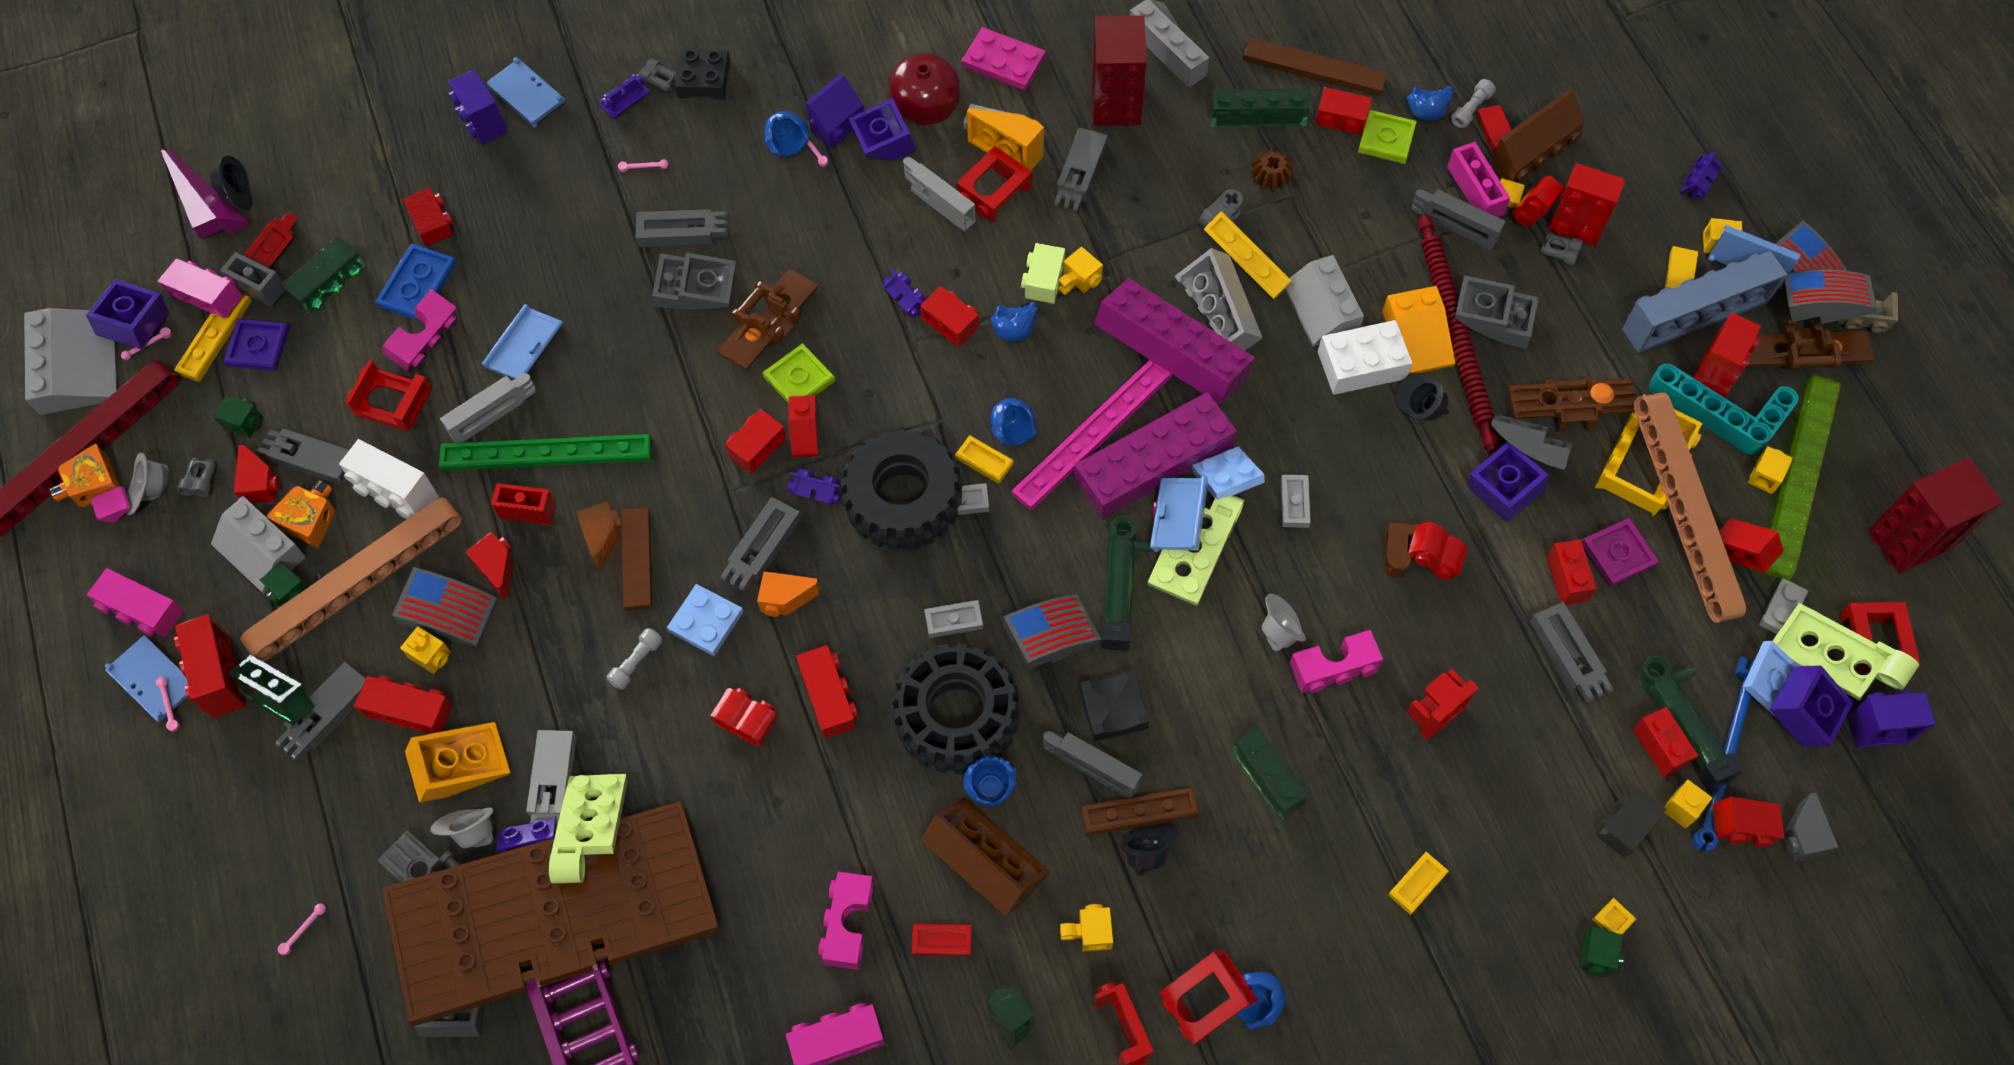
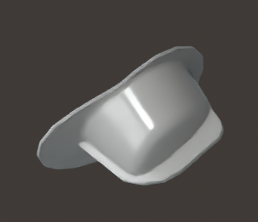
[126,453,169,515]
[1261,594,1306,651]
[431,808,493,848]

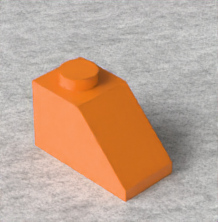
[757,571,820,617]

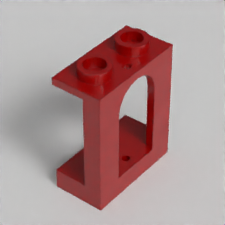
[956,146,1032,223]
[345,359,433,432]
[1840,602,1920,675]
[1159,949,1259,1044]
[1093,982,1154,1065]

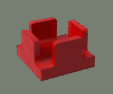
[1407,669,1479,741]

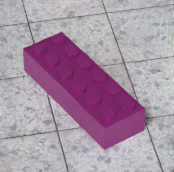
[1094,278,1255,405]
[1073,392,1237,519]

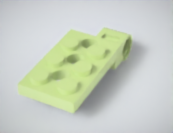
[1148,496,1245,606]
[1773,603,1919,701]
[549,774,628,884]

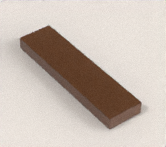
[621,507,652,611]
[1081,787,1199,836]

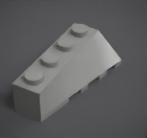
[1129,0,1209,87]
[1175,248,1262,350]

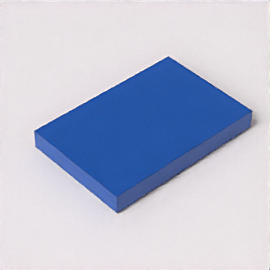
[375,243,458,322]

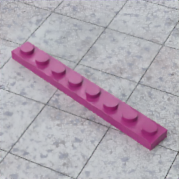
[1012,360,1172,511]

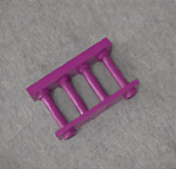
[525,960,641,1065]

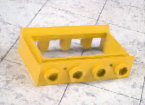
[1595,394,1702,516]

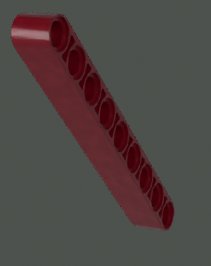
[0,360,179,536]

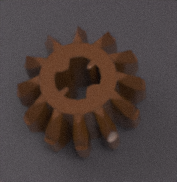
[1251,149,1293,192]

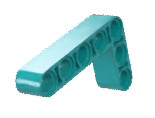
[1649,364,1799,455]

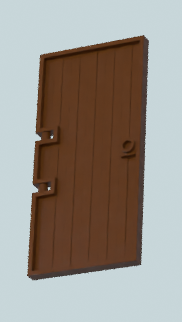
[382,801,719,1027]

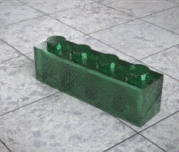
[1209,88,1310,127]

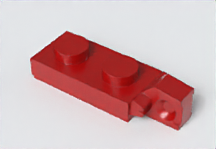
[243,212,298,268]

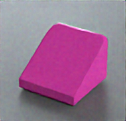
[91,486,131,523]

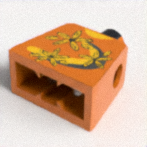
[49,444,120,507]
[266,481,335,548]

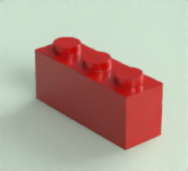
[796,645,859,739]
[354,676,453,734]

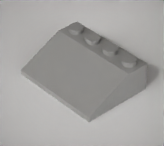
[24,308,118,415]

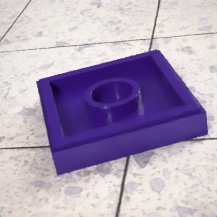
[224,319,290,371]

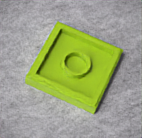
[1358,110,1417,164]
[762,343,835,404]

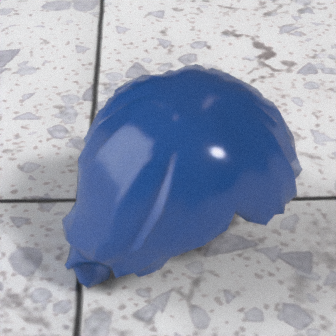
[1407,86,1454,122]
[764,111,810,158]
[990,302,1038,342]
[990,398,1037,446]
[963,755,1017,807]
[1237,972,1286,1030]

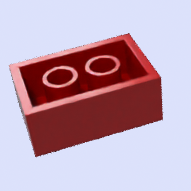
[1548,163,1625,246]
[1692,312,1761,398]
[174,614,246,718]

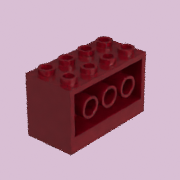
[1091,15,1147,126]
[1868,457,2003,574]

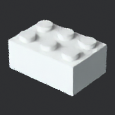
[1318,320,1412,395]
[339,439,439,519]

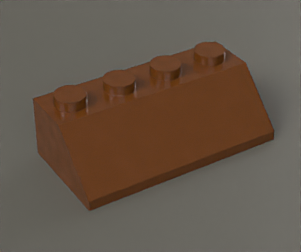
[1490,88,1585,182]
[920,797,1050,916]

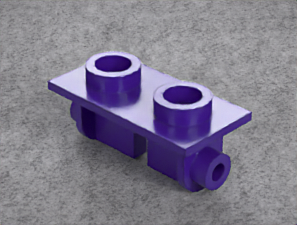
[598,74,650,119]
[1679,150,1722,200]
[883,268,927,318]
[787,469,841,505]
[496,817,556,853]

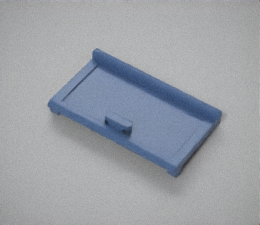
[486,57,565,128]
[1708,225,1801,289]
[482,304,563,379]
[1150,475,1208,552]
[105,635,188,722]

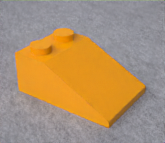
[967,108,1044,170]
[1382,286,1455,375]
[405,722,510,803]

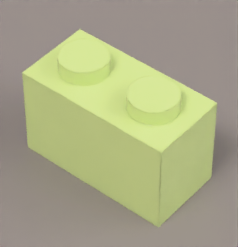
[1021,243,1065,304]

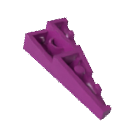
[161,150,250,239]

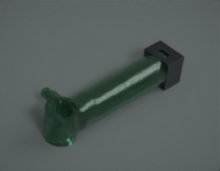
[1101,515,1154,651]
[1637,655,1742,791]

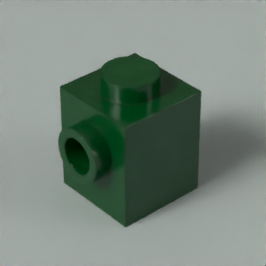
[213,395,263,438]
[259,561,307,606]
[1579,927,1624,977]

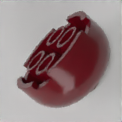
[888,53,960,125]

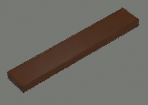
[1243,37,1388,96]

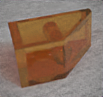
[576,501,621,569]

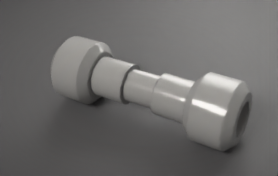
[1451,79,1496,128]
[606,628,662,690]

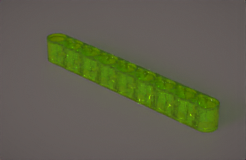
[1765,374,1841,581]

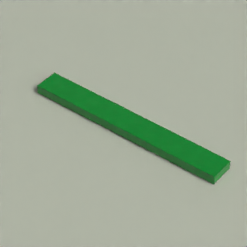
[439,434,652,471]

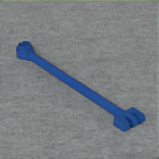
[1691,656,1754,853]

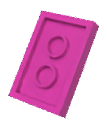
[962,27,1046,91]

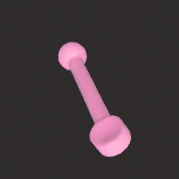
[807,140,828,167]
[618,159,669,172]
[121,327,172,360]
[156,677,180,732]
[278,903,326,955]

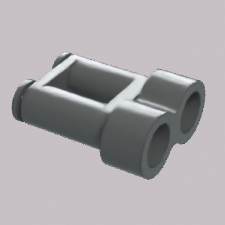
[639,58,677,93]
[1540,233,1583,266]
[177,458,217,497]

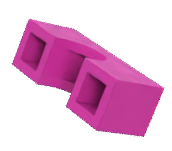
[383,289,457,372]
[1289,630,1383,693]
[818,872,874,970]

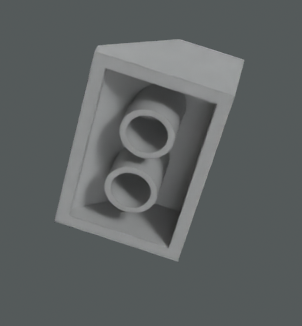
[1285,255,1364,347]
[211,496,306,594]

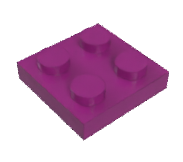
[1582,518,1659,587]

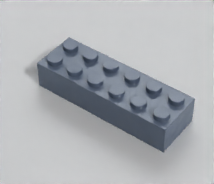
[1622,251,1787,353]

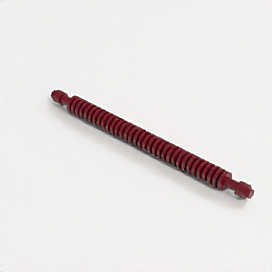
[1418,214,1500,453]

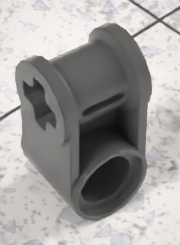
[1198,189,1243,228]

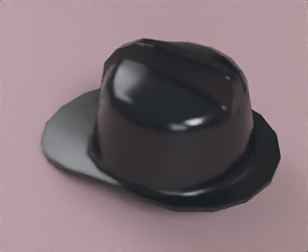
[210,155,252,210]
[1395,374,1449,421]
[1120,823,1178,876]

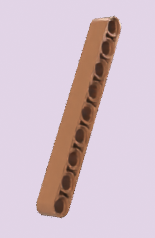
[1634,392,1746,623]
[240,497,462,663]

